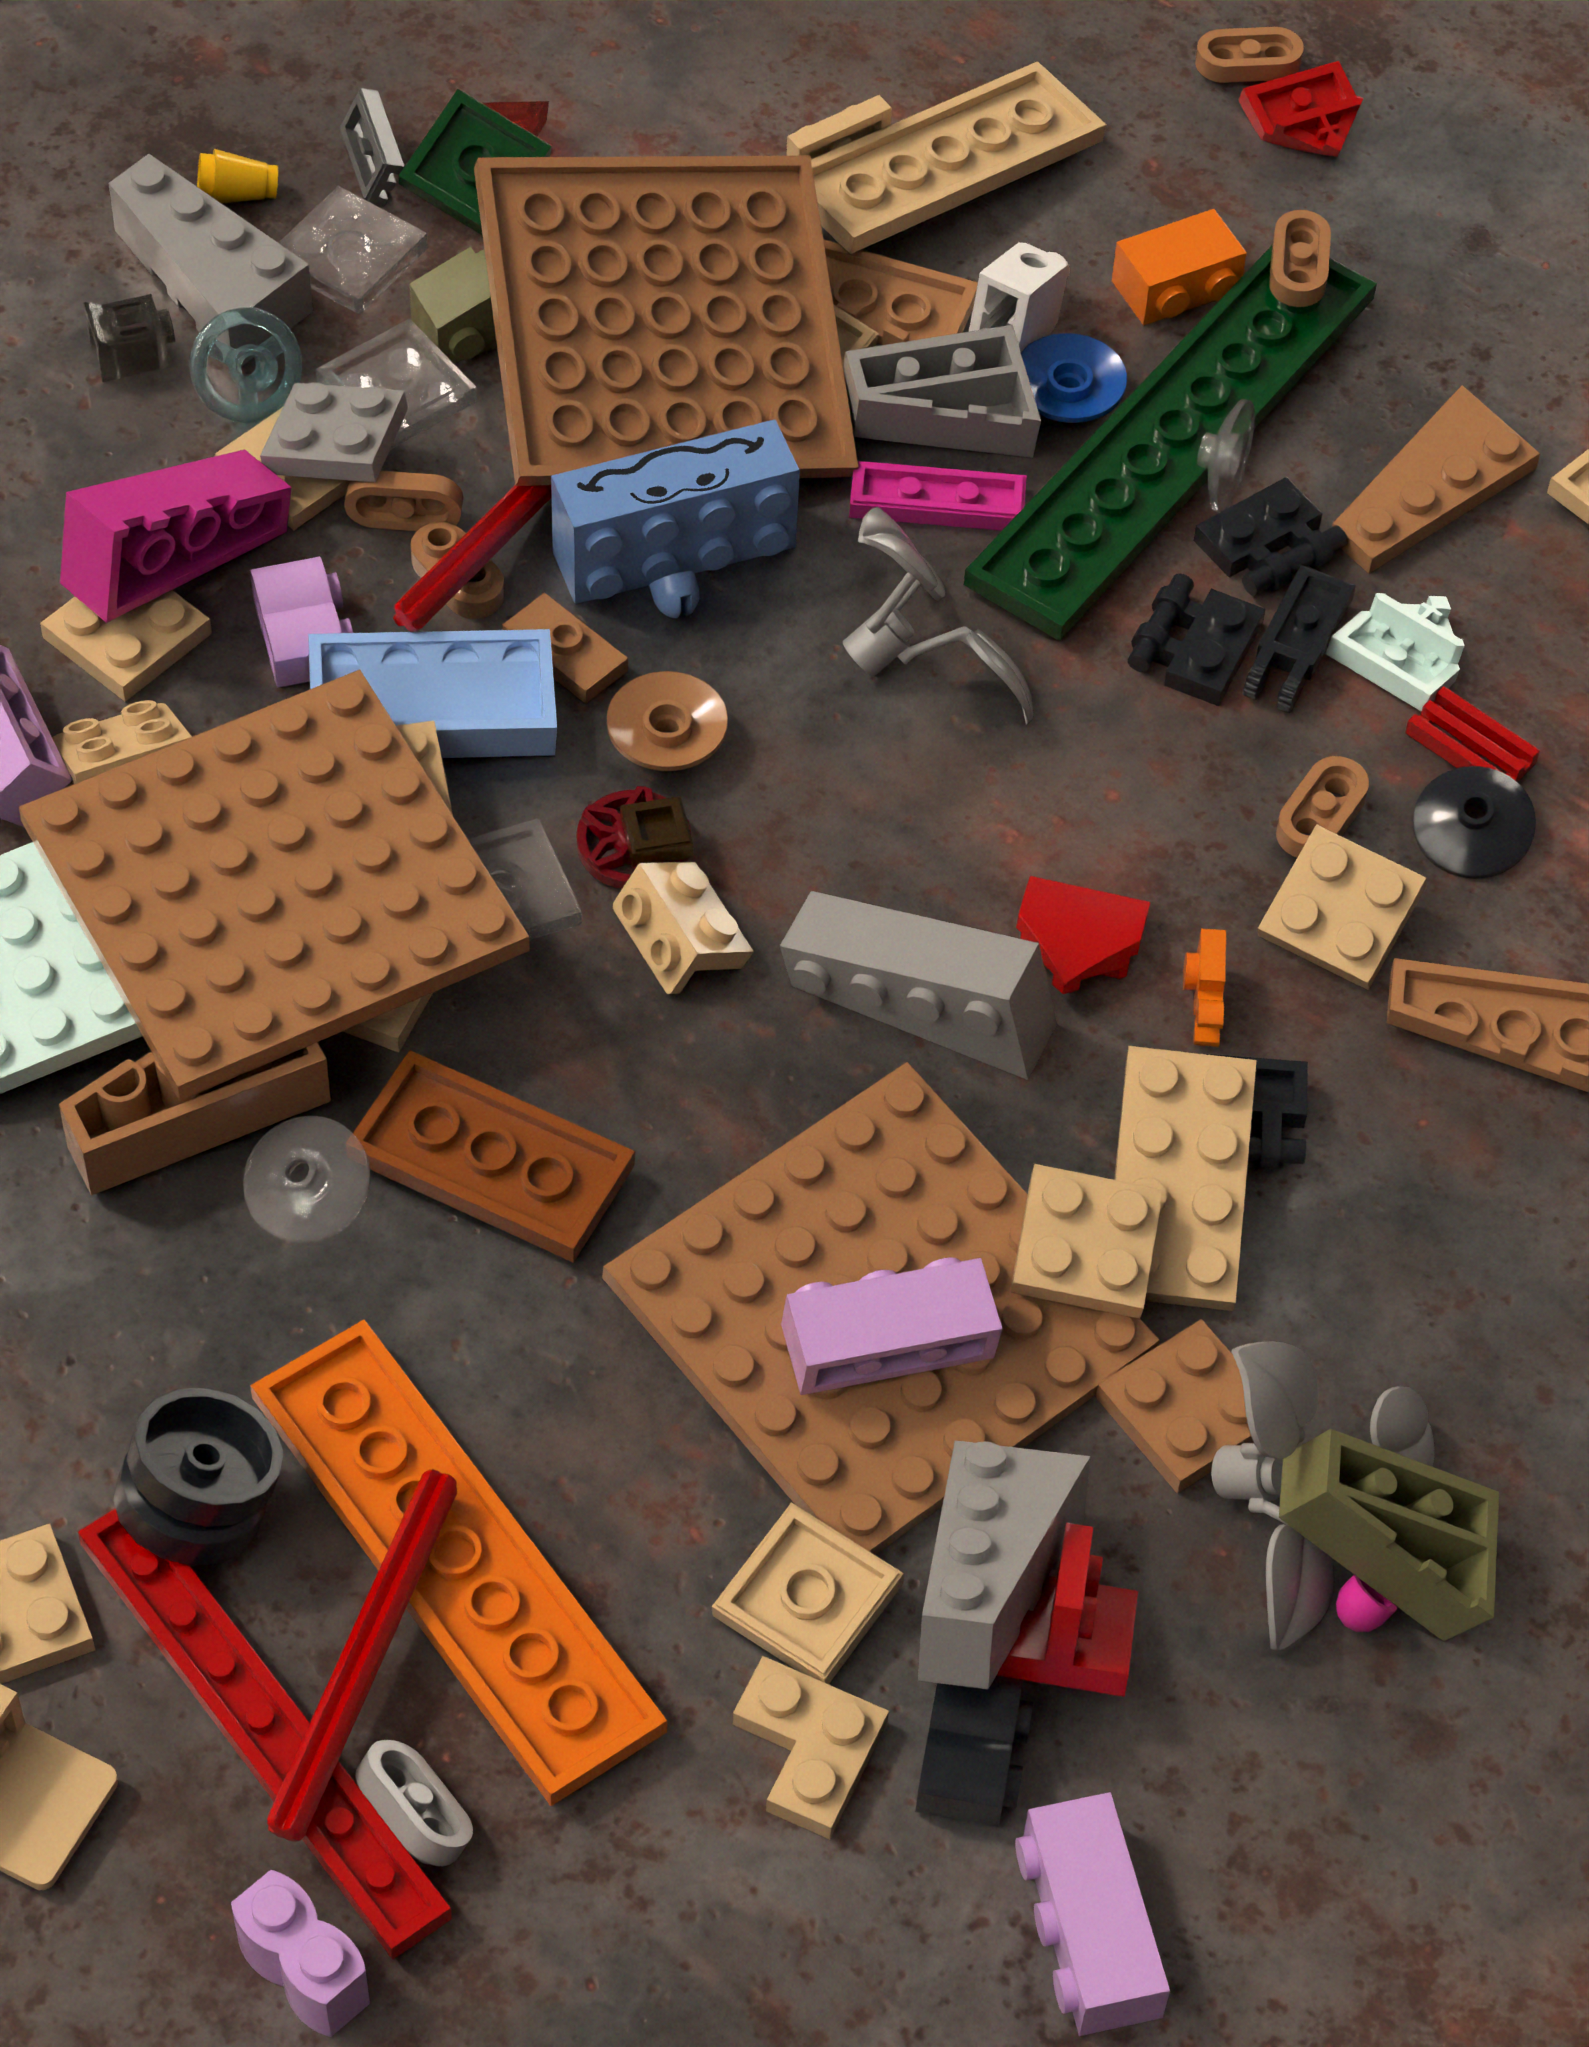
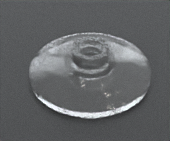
[1197,399,1255,513]
[243,1116,371,1243]

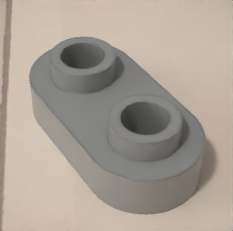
[355,1740,473,1866]

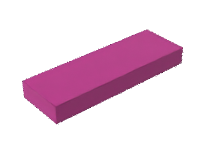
[849,461,1027,531]

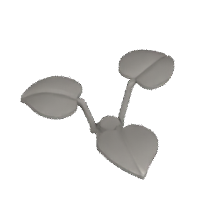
[843,507,1033,725]
[1211,1341,1434,1650]

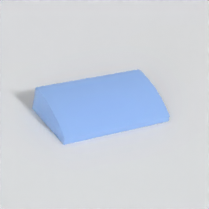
[308,629,557,758]

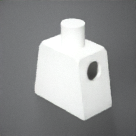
[969,242,1070,352]

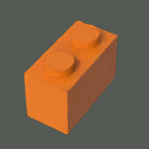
[1112,209,1247,326]

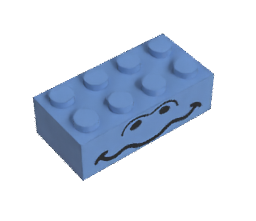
[551,419,800,604]

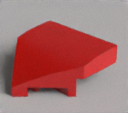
[1238,61,1363,157]
[1016,876,1151,994]

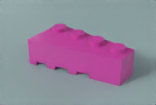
[60,449,292,623]

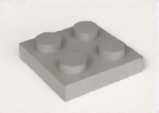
[260,383,408,482]

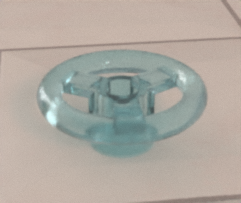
[190,307,302,423]

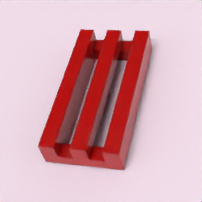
[1405,686,1540,782]

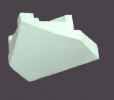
[1326,593,1465,711]

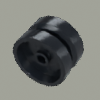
[113,1388,284,1566]

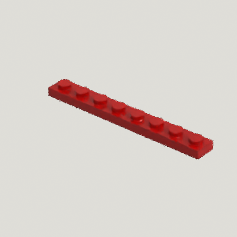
[78,1508,452,1960]

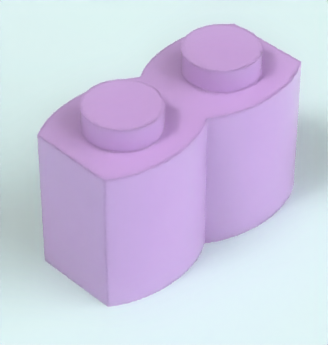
[250,556,353,688]
[231,1870,370,2037]

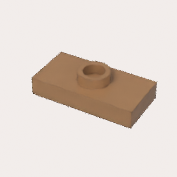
[502,592,628,704]

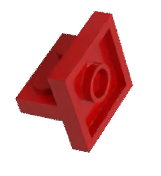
[997,1522,1138,1697]

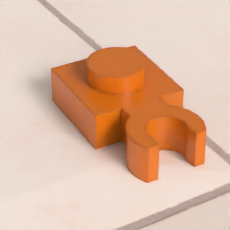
[1183,928,1226,1047]

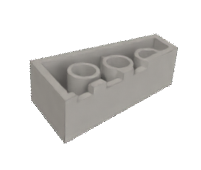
[108,154,313,373]
[780,891,1057,1080]
[918,1440,1090,1689]

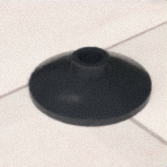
[1413,766,1536,879]

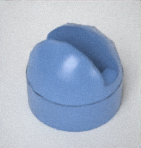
[649,571,700,618]

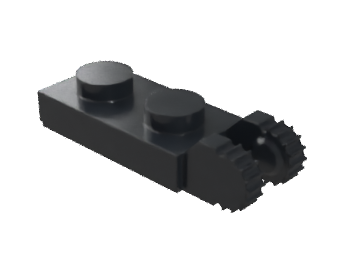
[1242,565,1356,713]

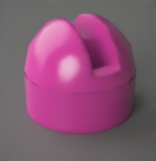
[1336,1574,1397,1632]

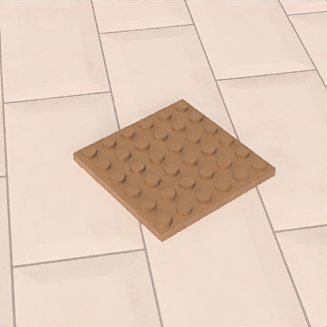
[474,155,858,486]
[19,669,530,1101]
[602,1062,1160,1555]

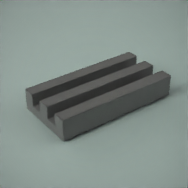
[340,88,405,207]

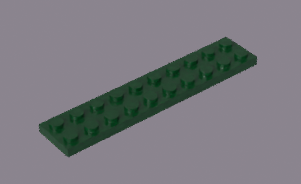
[964,245,1377,641]

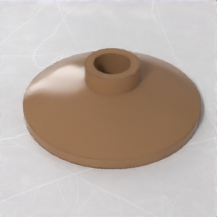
[607,671,728,771]

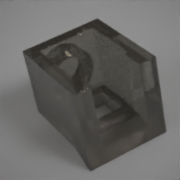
[83,294,175,382]

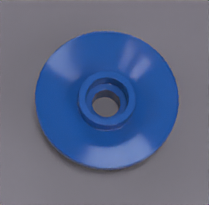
[1021,333,1127,423]

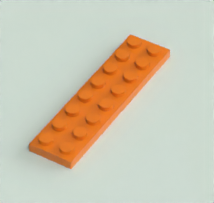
[250,1319,667,1806]

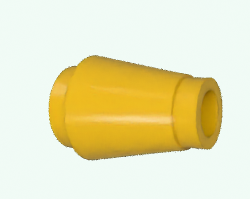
[197,149,278,204]

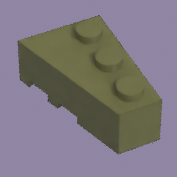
[409,247,497,368]
[1279,1429,1499,1641]

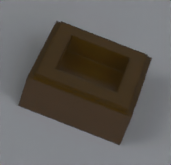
[620,796,693,867]

